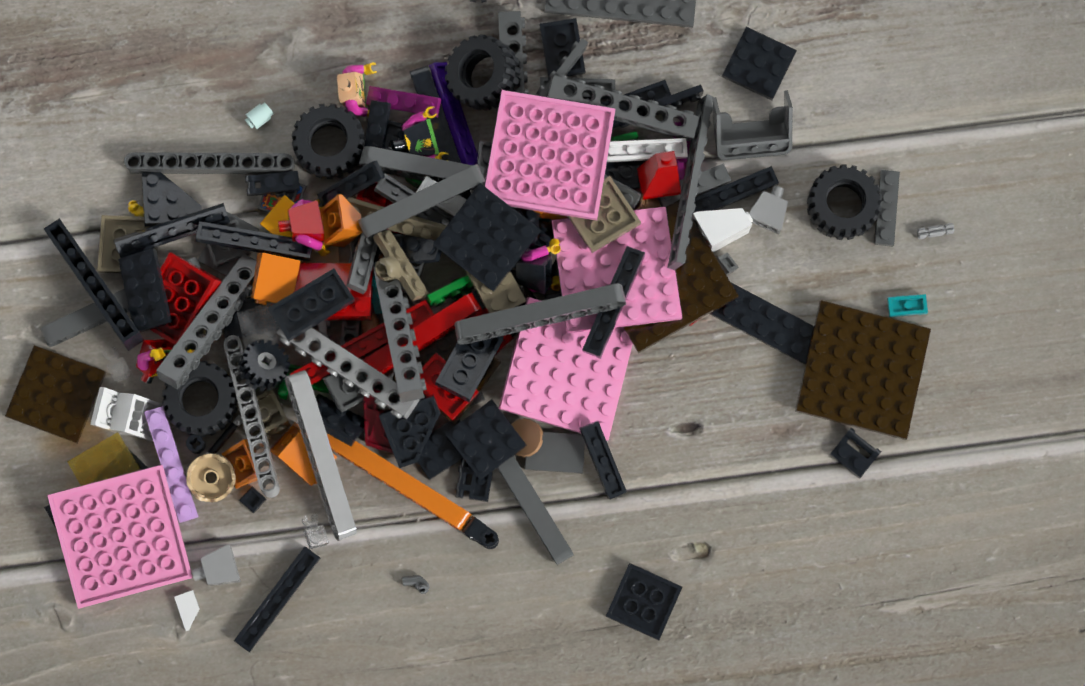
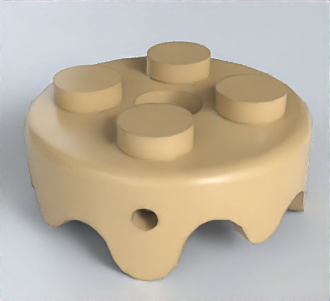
[186,453,236,502]

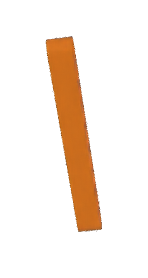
[327,434,472,531]

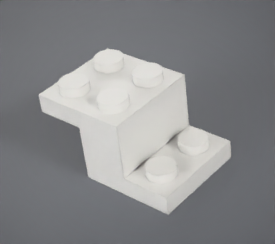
[90,387,163,441]

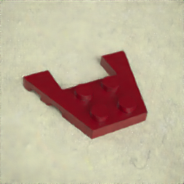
[364,388,393,453]

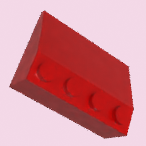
[151,252,223,345]
[294,263,373,321]

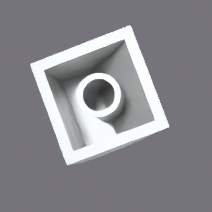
[692,208,753,252]

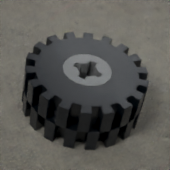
[238,339,290,391]

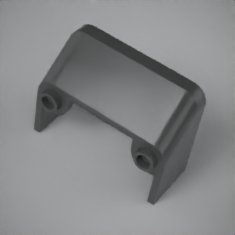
[713,90,793,160]

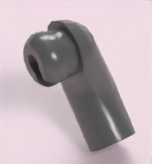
[402,575,430,594]

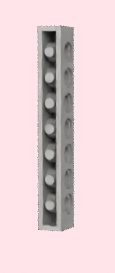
[277,328,420,419]

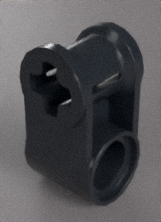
[462,516,499,549]

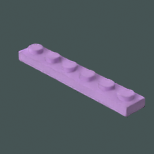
[144,406,199,523]

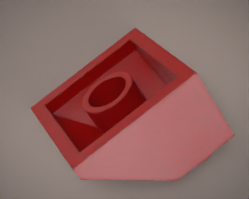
[637,151,681,200]

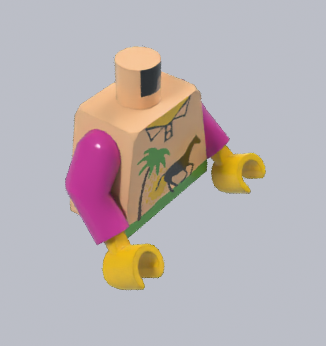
[337,62,377,118]

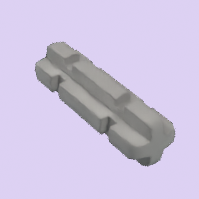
[917,223,954,239]

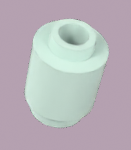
[245,102,274,129]

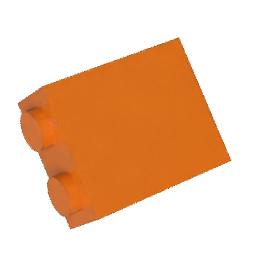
[251,253,300,305]
[270,422,337,486]

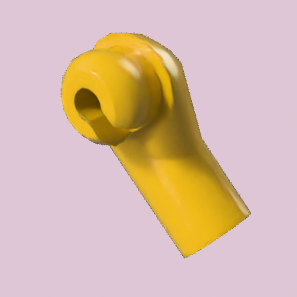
[128,200,144,217]

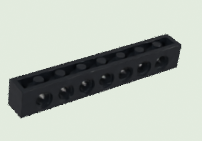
[44,218,144,351]

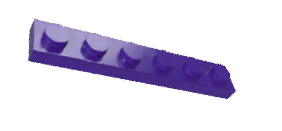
[429,62,477,165]

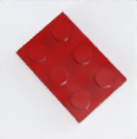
[412,353,479,421]

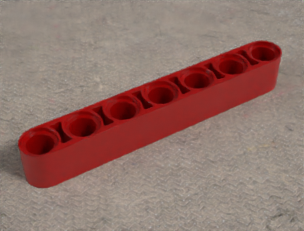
[362,293,483,377]

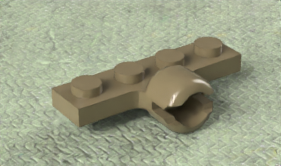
[373,230,429,301]

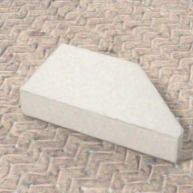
[174,590,200,631]

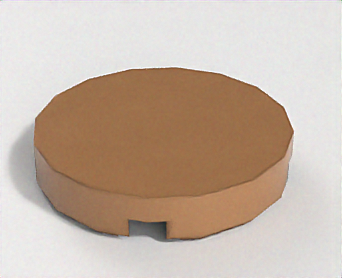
[511,418,543,457]

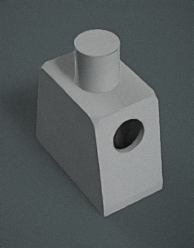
[749,186,788,234]
[192,545,241,586]

